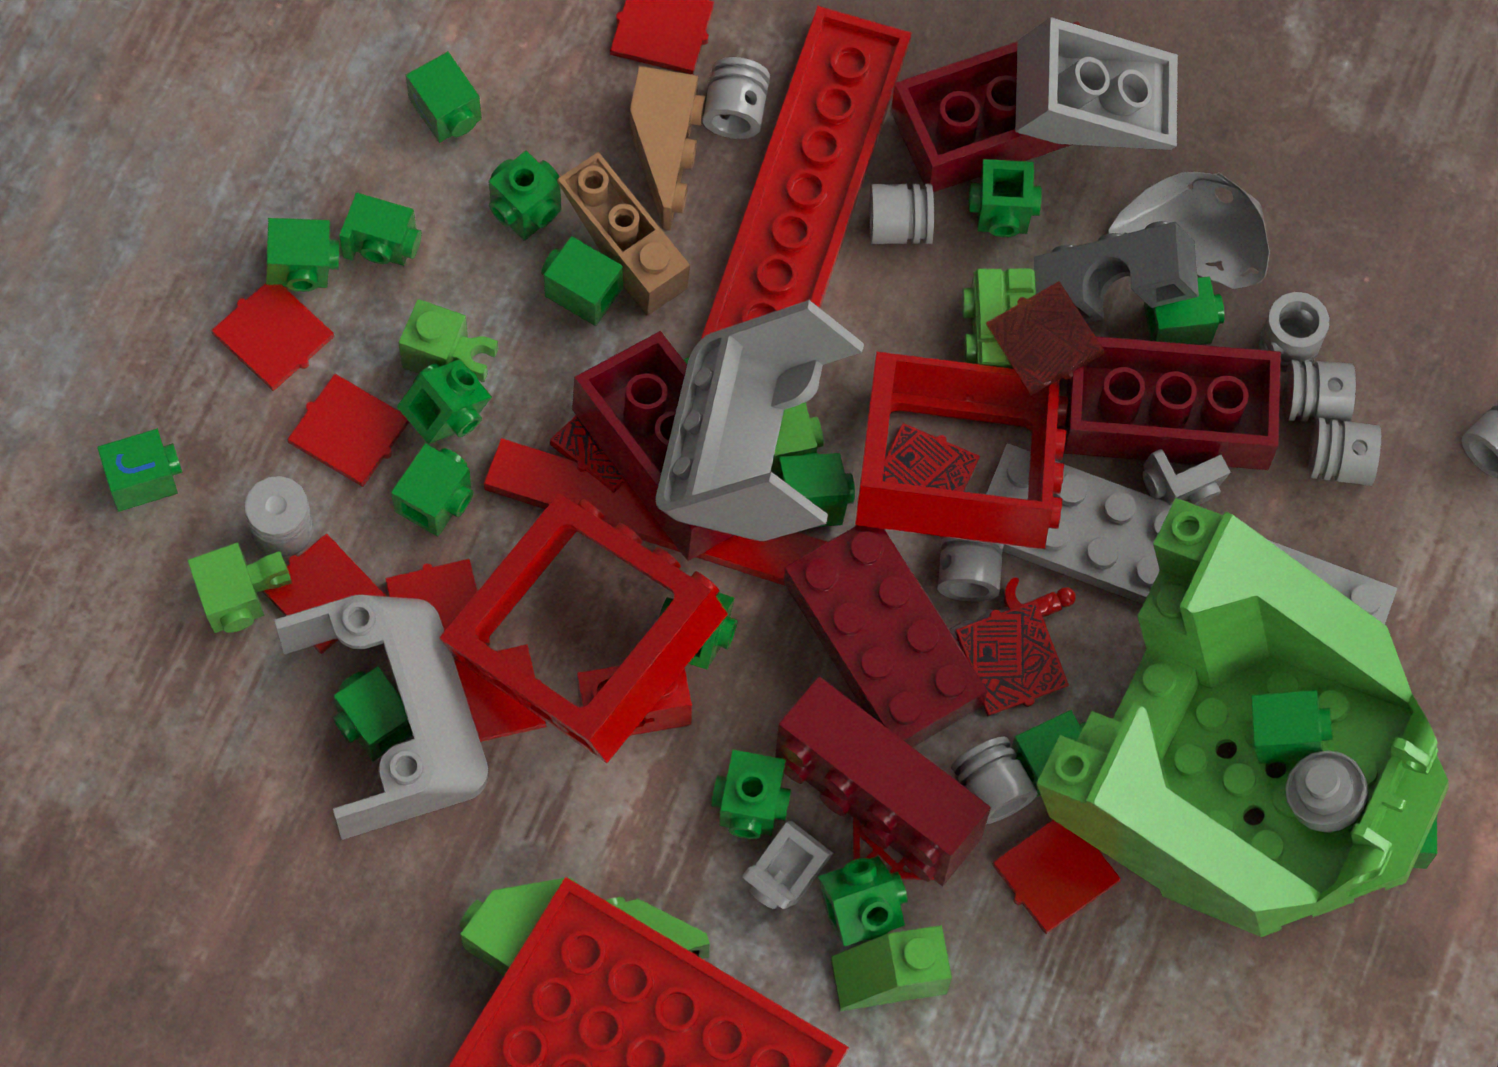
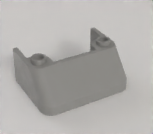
[656,300,864,541]
[274,595,489,840]

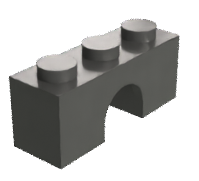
[1034,221,1199,330]

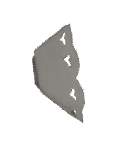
[1108,172,1270,289]

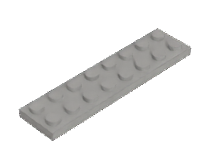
[986,443,1397,624]

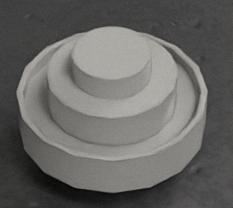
[1285,751,1369,832]

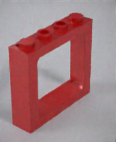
[855,351,1068,549]
[439,493,728,763]

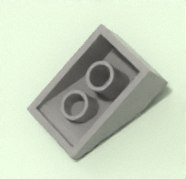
[1015,17,1178,150]

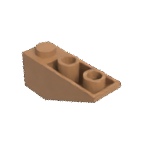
[630,66,706,230]
[557,152,690,316]

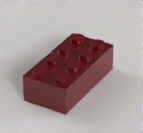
[891,21,1081,193]
[572,331,771,561]
[1064,335,1281,470]
[784,525,988,747]
[775,676,991,886]

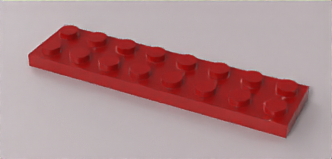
[701,6,912,339]

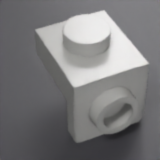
[1143,449,1231,505]
[742,821,833,909]

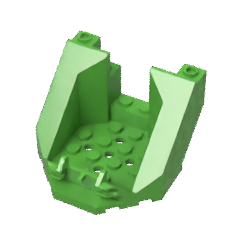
[1036,498,1449,937]

